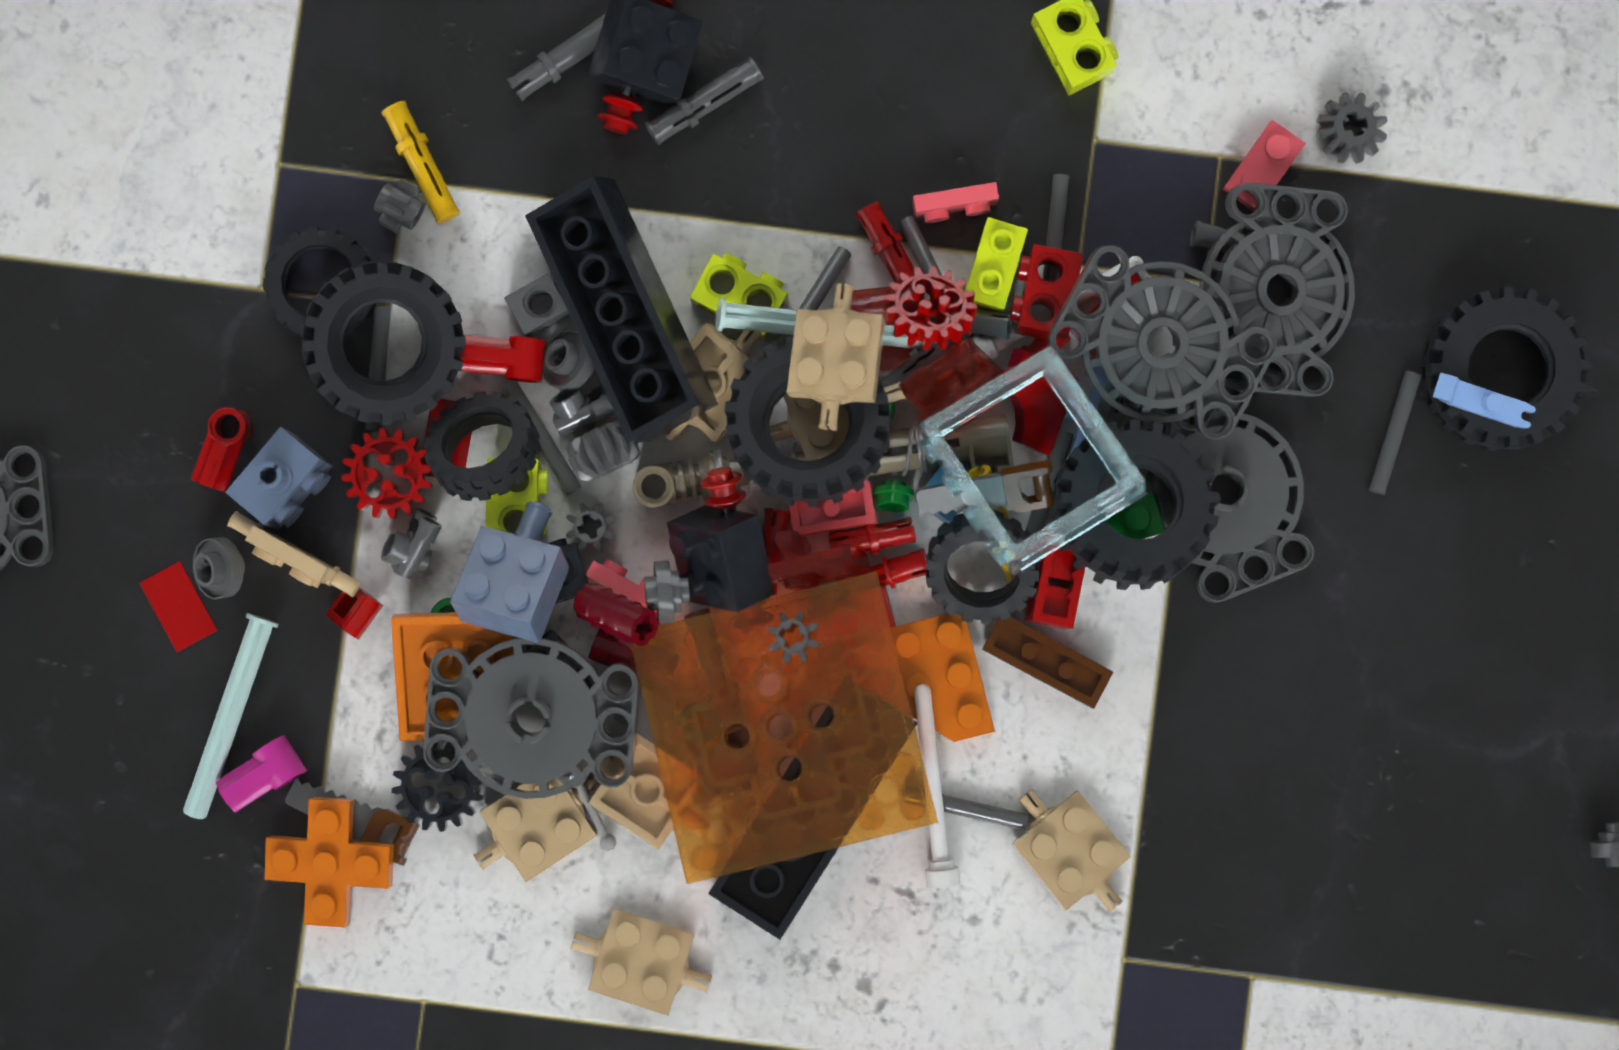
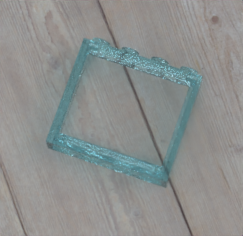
[918,345,1146,576]

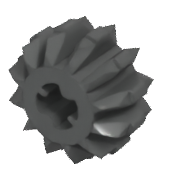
[1316,92,1388,164]
[566,420,641,481]

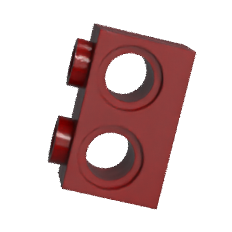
[1010,244,1083,343]
[1024,536,1086,630]

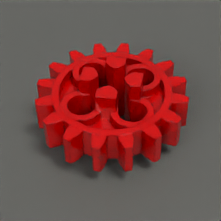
[883,266,977,351]
[341,428,433,520]

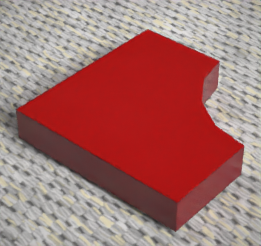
[999,348,1079,456]

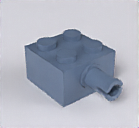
[225,427,333,530]
[450,501,569,643]

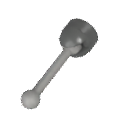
[558,759,616,851]

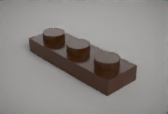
[981,617,1113,709]

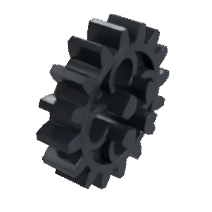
[391,741,484,832]

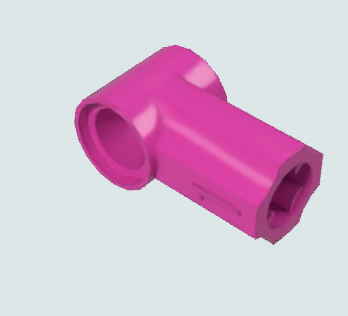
[215,735,307,813]

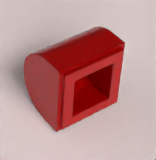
[326,587,384,640]

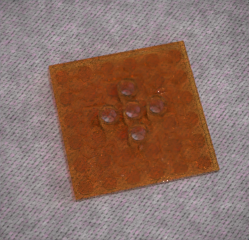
[631,571,939,884]

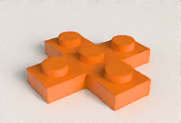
[265,796,394,928]

